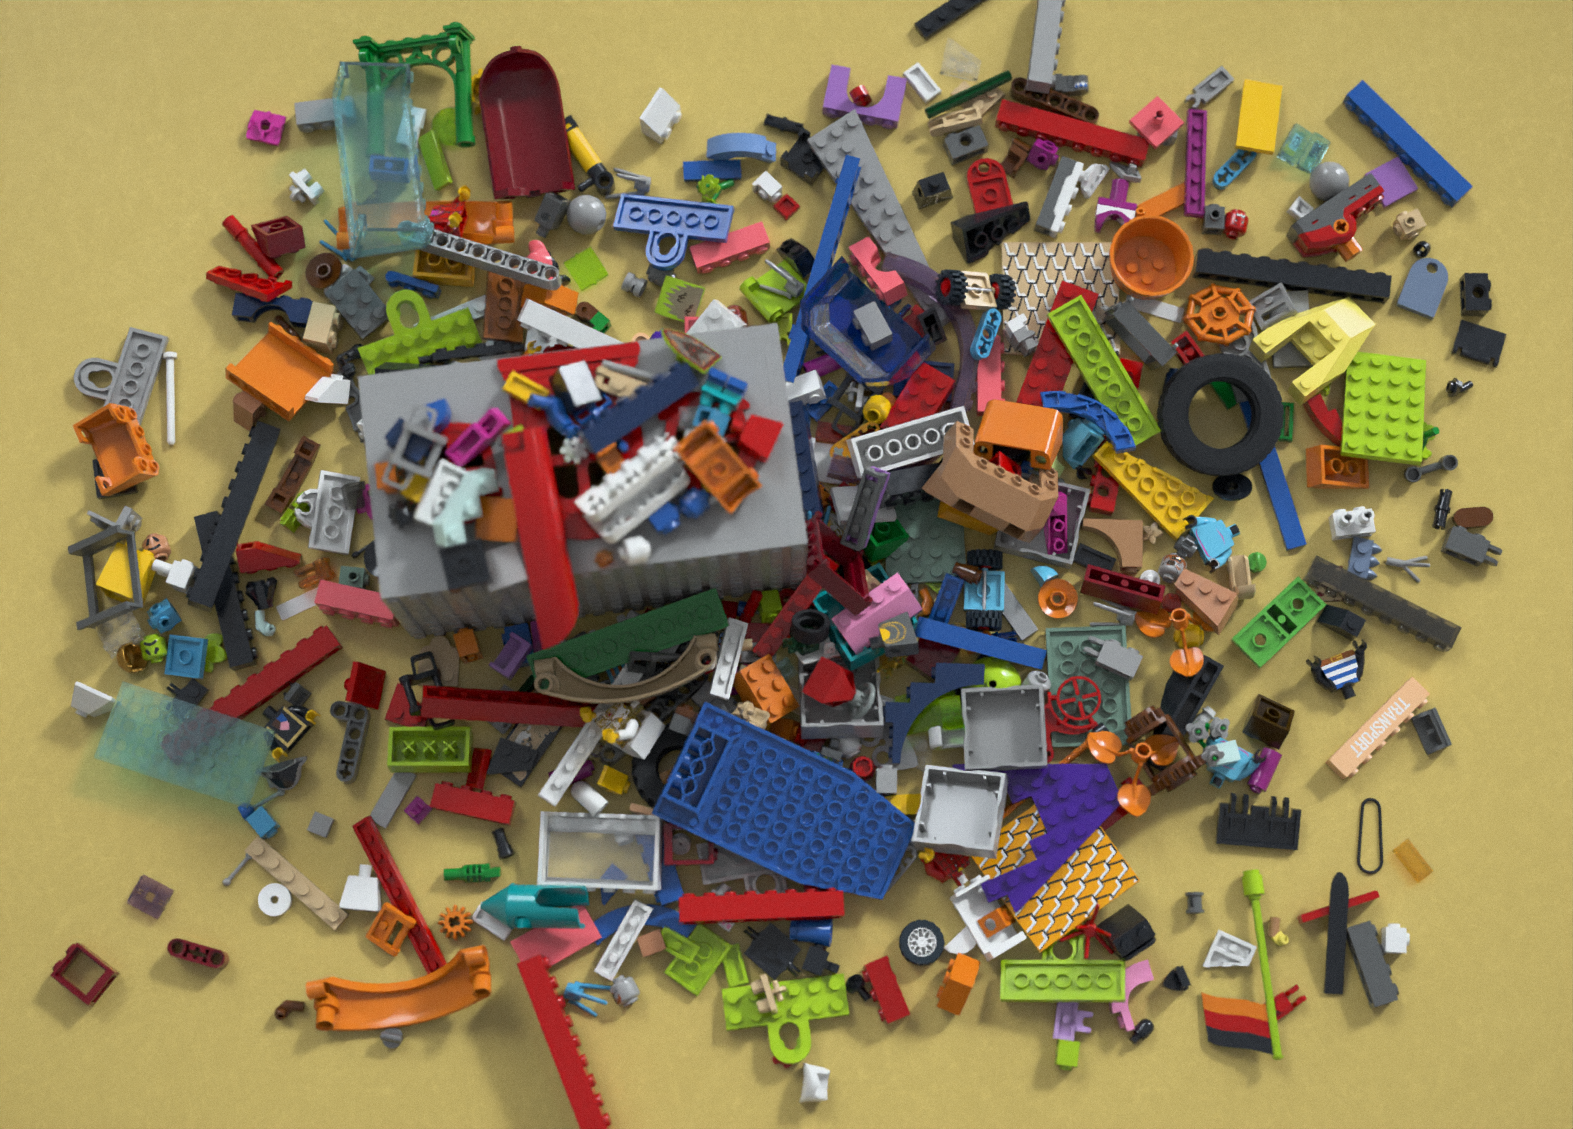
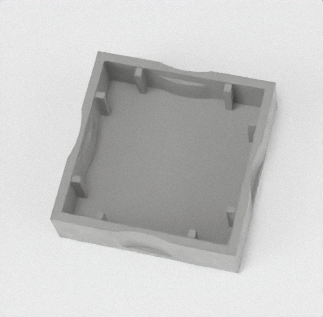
[993,472,1090,569]
[798,657,884,739]
[961,684,1048,771]
[912,765,1009,859]

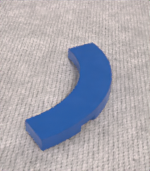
[1040,391,1136,454]
[594,904,697,946]

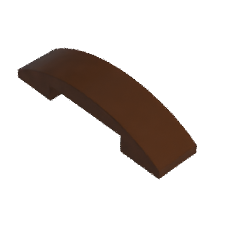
[265,436,321,514]

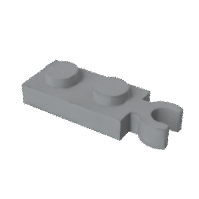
[1185,66,1234,109]

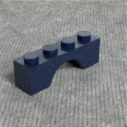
[232,293,313,328]

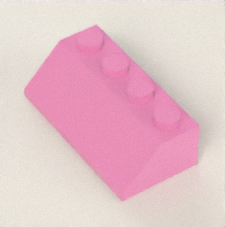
[832,573,923,655]

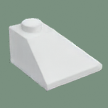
[71,681,123,718]

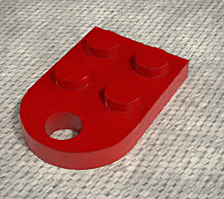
[967,158,1013,213]

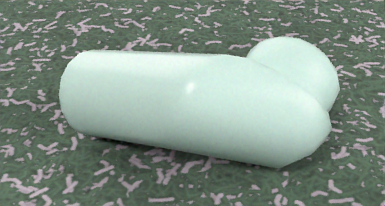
[255,610,276,636]

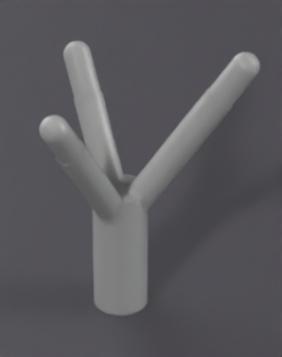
[1386,556,1430,583]

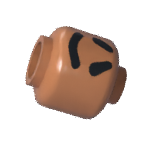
[142,533,171,562]

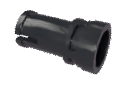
[491,828,515,860]

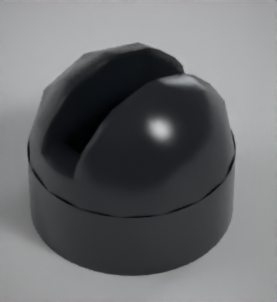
[1413,241,1431,258]

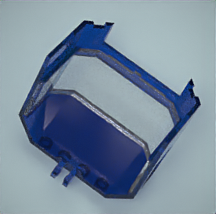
[800,256,937,387]

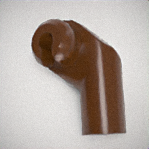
[275,1000,305,1020]

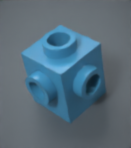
[147,598,182,634]

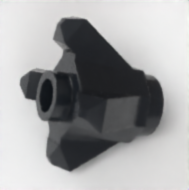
[245,577,277,610]

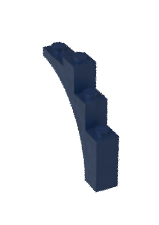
[882,663,985,763]

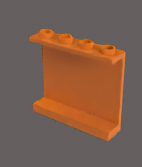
[225,322,334,421]

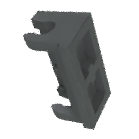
[1411,707,1452,755]

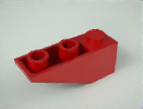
[235,541,302,574]

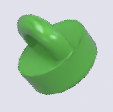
[1248,552,1267,573]

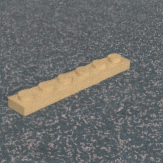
[245,836,349,931]

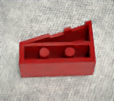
[861,955,910,1024]

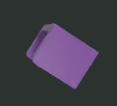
[489,632,533,681]

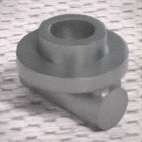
[380,1028,403,1048]

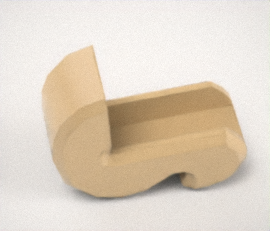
[1226,555,1256,600]

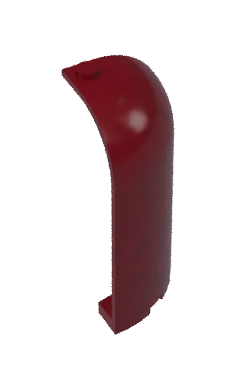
[479,46,575,200]

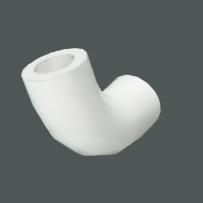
[571,781,608,817]

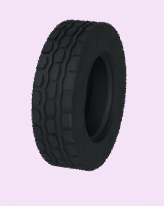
[1157,353,1284,476]

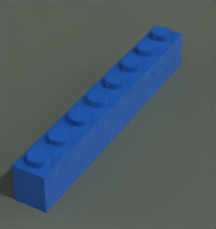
[1343,80,1473,207]

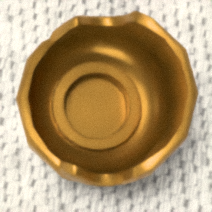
[116,642,148,673]

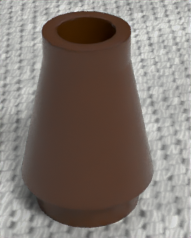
[952,562,983,585]

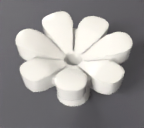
[560,437,588,464]

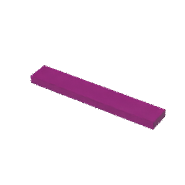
[1184,108,1207,218]

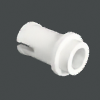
[1192,706,1216,723]

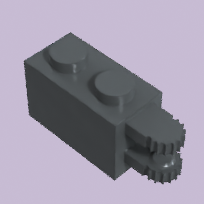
[1440,526,1503,567]

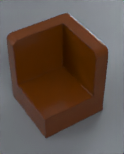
[1001,144,1029,178]

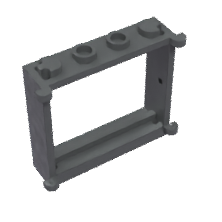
[1103,296,1179,370]

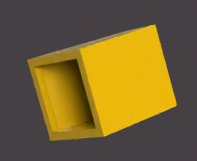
[96,542,155,611]

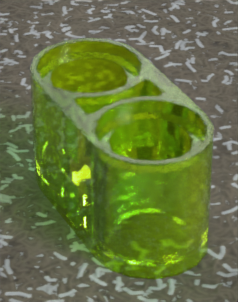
[939,695,964,731]

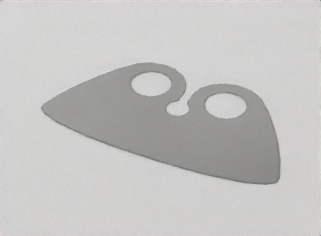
[859,704,918,770]

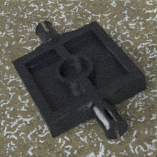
[744,922,802,981]

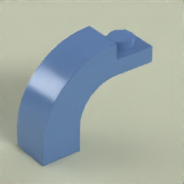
[707,133,776,163]

